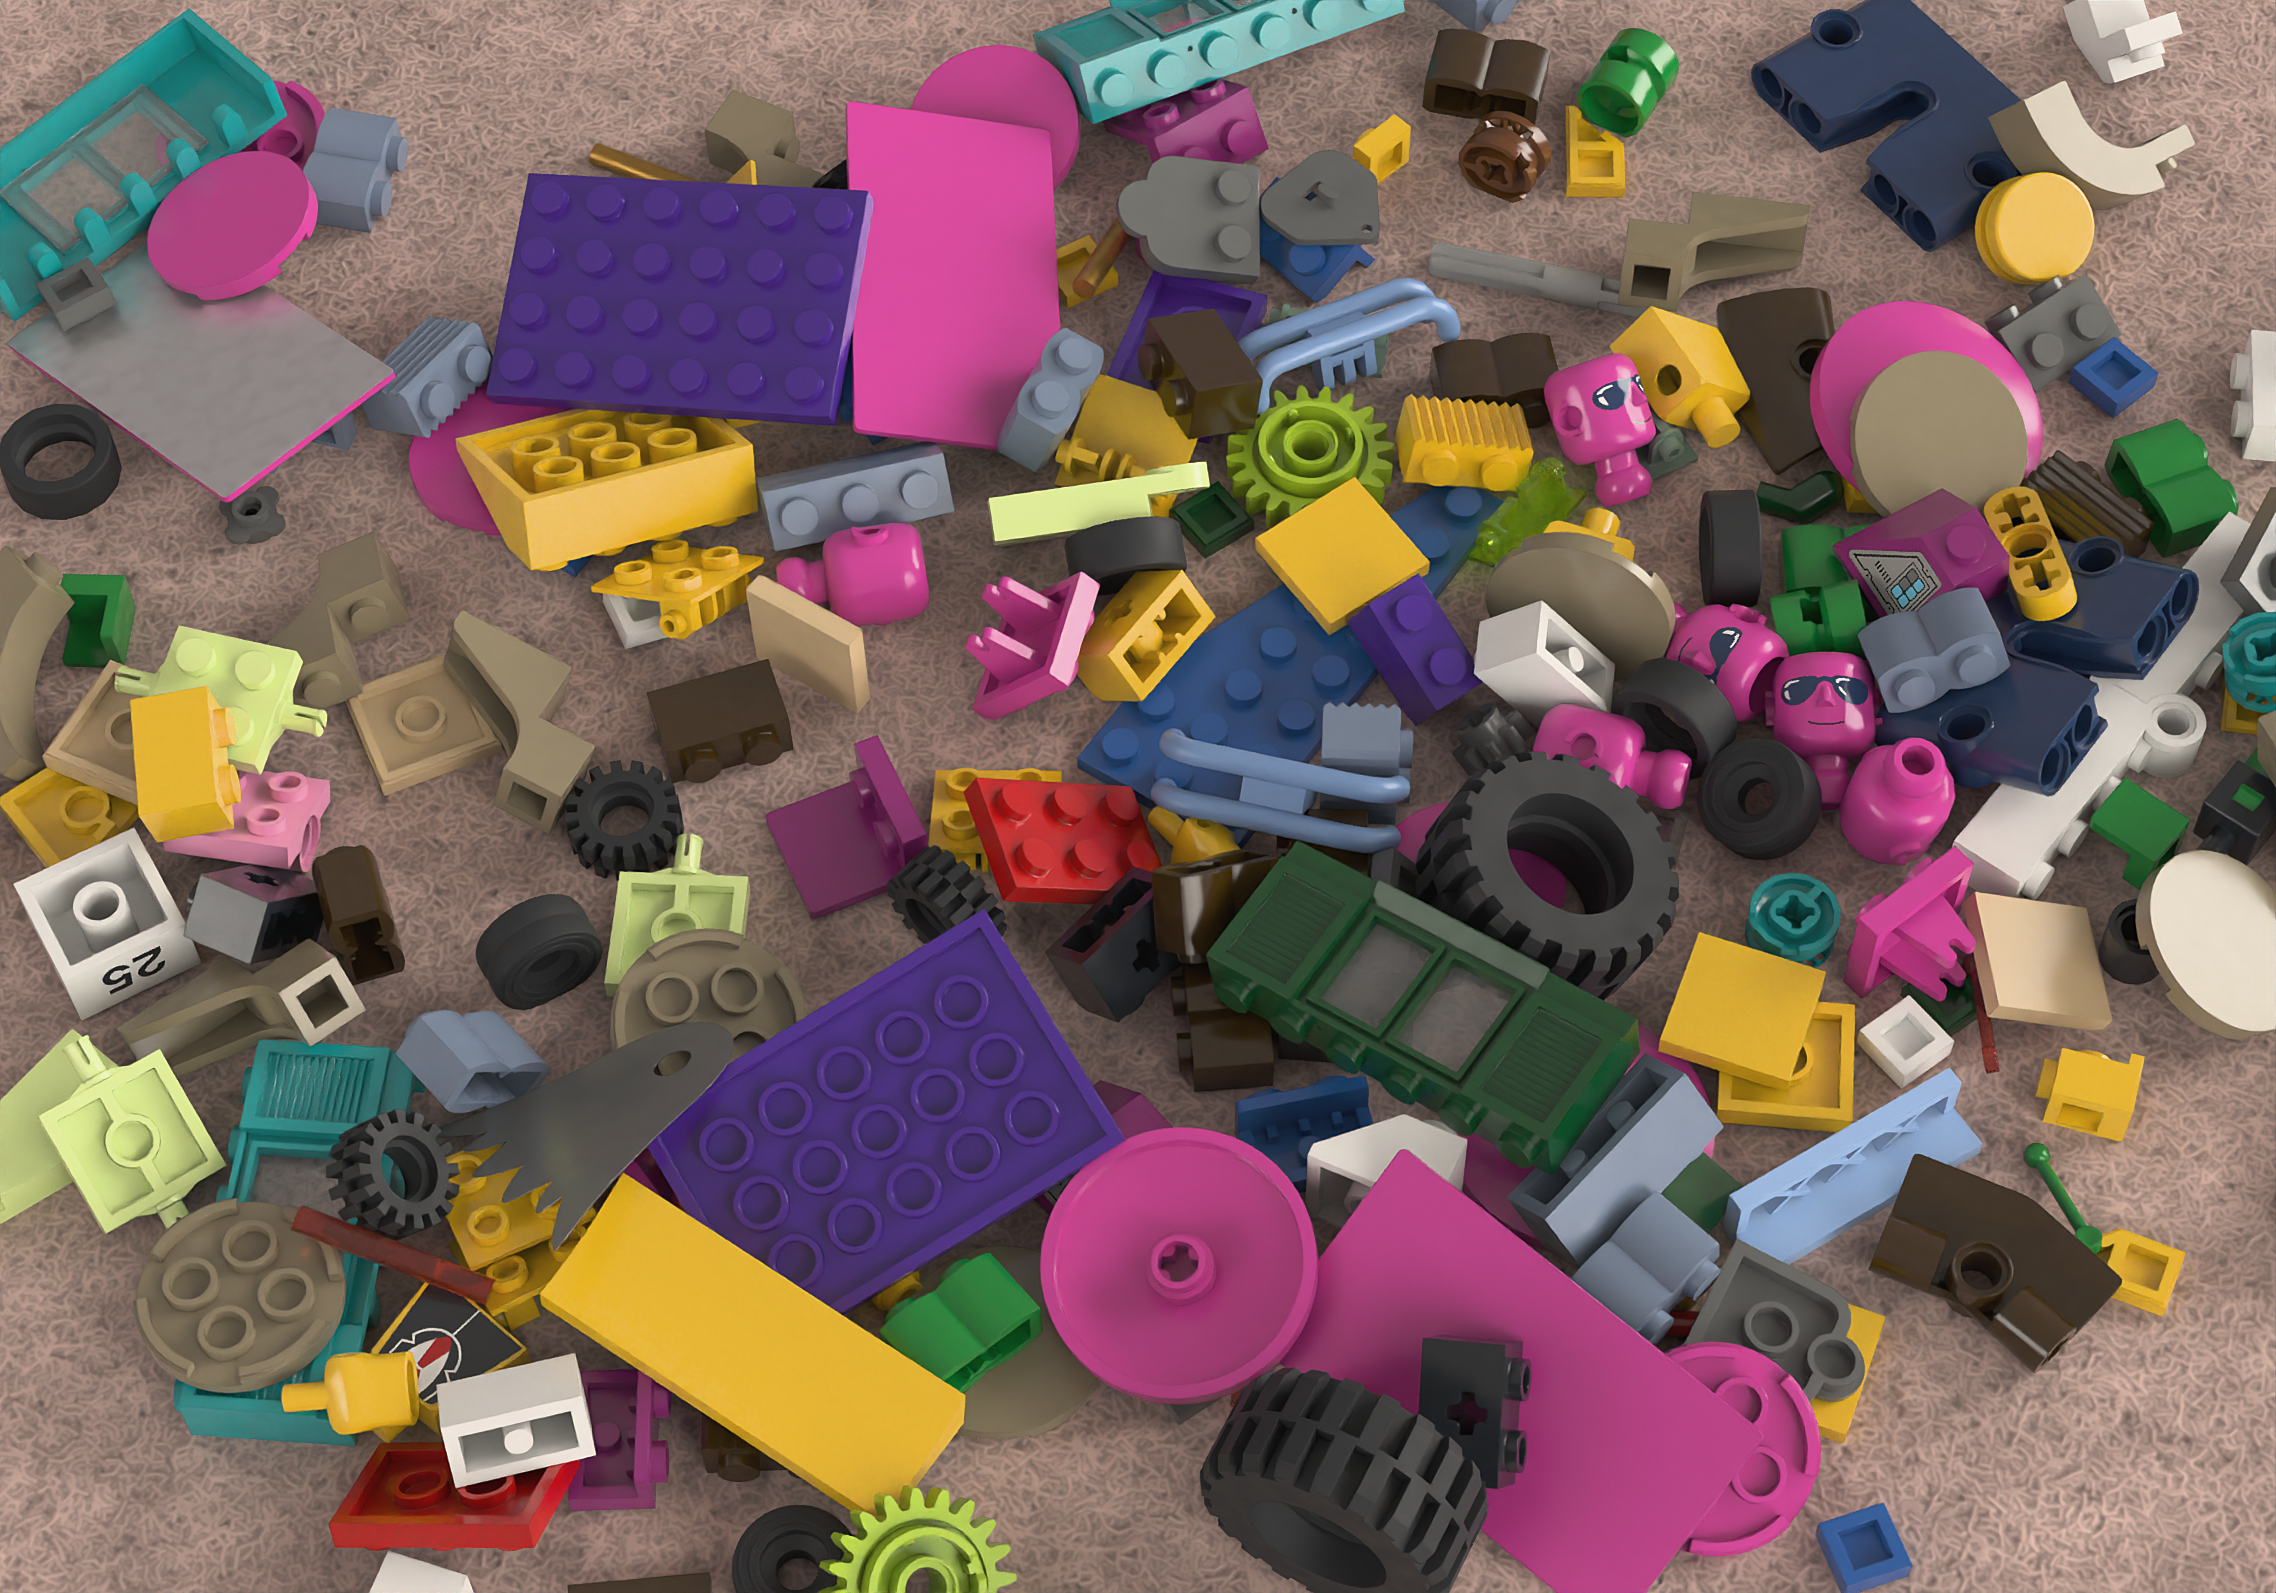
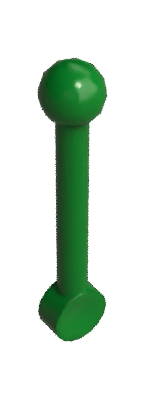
[2023,1143,2102,1254]

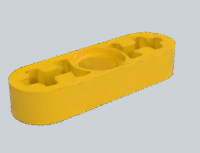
[1984,487,2077,621]

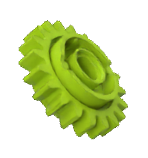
[1226,385,1394,528]
[817,1485,1017,1593]

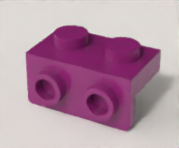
[568,1369,672,1511]

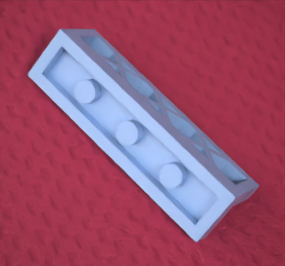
[1722,1067,1983,1265]

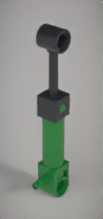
[2099,748,2276,985]

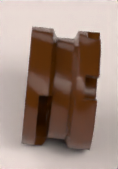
[1458,111,1551,203]

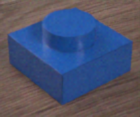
[2069,337,2159,418]
[1815,1502,1913,1593]

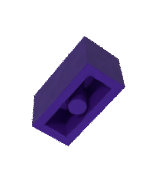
[1346,573,1483,726]

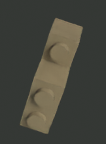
[704,90,825,188]
[1617,191,1810,312]
[266,531,410,710]
[444,610,595,834]
[116,938,366,1078]

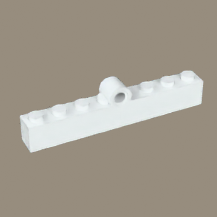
[1952,512,2251,900]

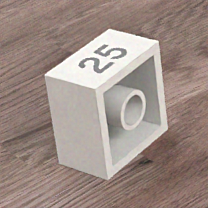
[13,828,202,1021]

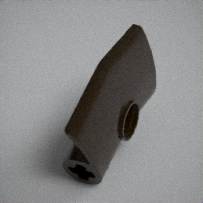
[1716,287,1835,475]
[1868,1154,2122,1374]

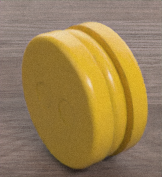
[1975,172,2094,285]

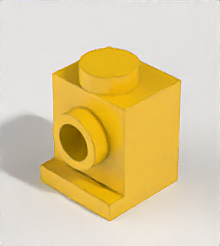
[2035,1048,2145,1142]

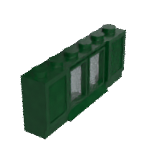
[1206,840,1640,1176]

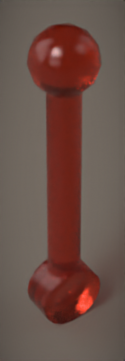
[1962,952,2000,1074]

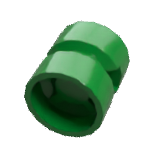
[1577,28,1679,138]
[1769,579,1867,660]

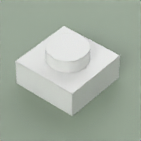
[602,594,667,649]
[1857,995,1954,1089]

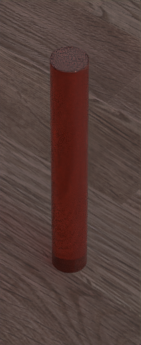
[291,1205,496,1305]

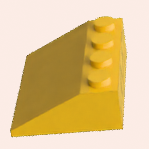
[455,409,759,571]

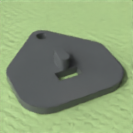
[1260,150,1380,246]

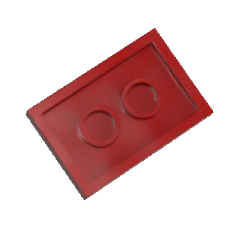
[963,778,1162,904]
[328,1442,581,1551]

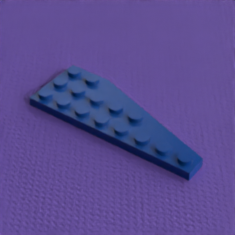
[1077,486,1505,849]

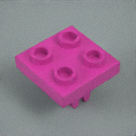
[965,571,1100,720]
[1843,846,1976,1001]

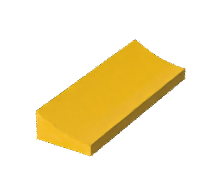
[540,1173,966,1517]

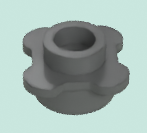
[219,486,286,545]

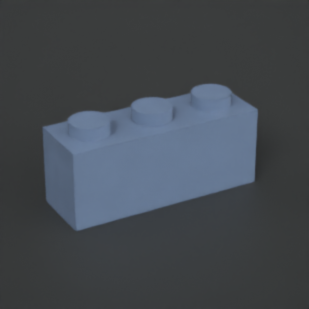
[756,441,955,552]
[1507,1053,1724,1269]

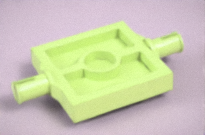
[114,625,327,775]
[604,834,751,997]
[37,1035,227,1235]

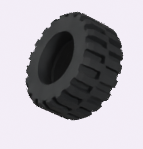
[1415,752,1679,1002]
[1200,1368,1489,1593]

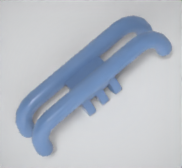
[1237,277,1461,414]
[1151,728,1410,854]

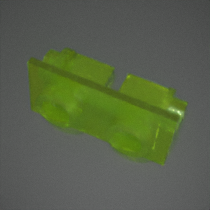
[1468,457,1587,568]

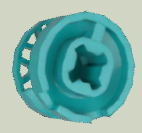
[2222,611,2276,713]
[1744,873,1841,968]

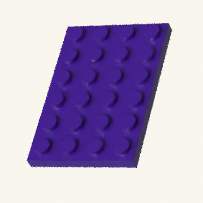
[486,173,875,426]
[647,909,1126,1316]

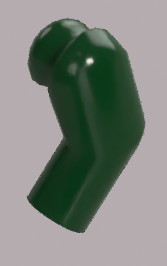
[1756,470,1844,524]

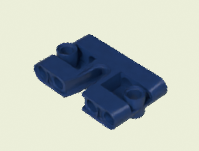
[1751,0,2023,252]
[1875,536,2199,797]

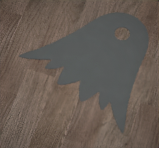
[436,1021,734,1251]

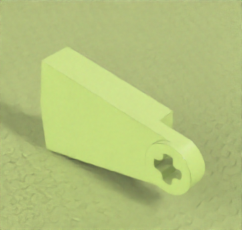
[987,462,1210,546]
[0,1029,119,1224]

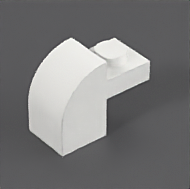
[2063,0,2183,84]

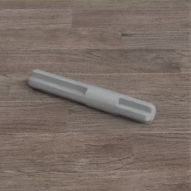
[1428,242,1648,317]

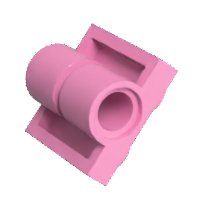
[163,769,331,872]

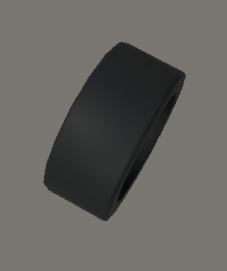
[0,404,122,520]
[1699,490,1762,607]
[1064,516,1187,596]
[1611,658,1737,780]

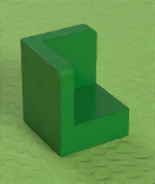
[60,574,136,668]
[2089,778,2190,890]

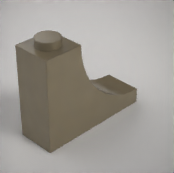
[0,545,75,783]

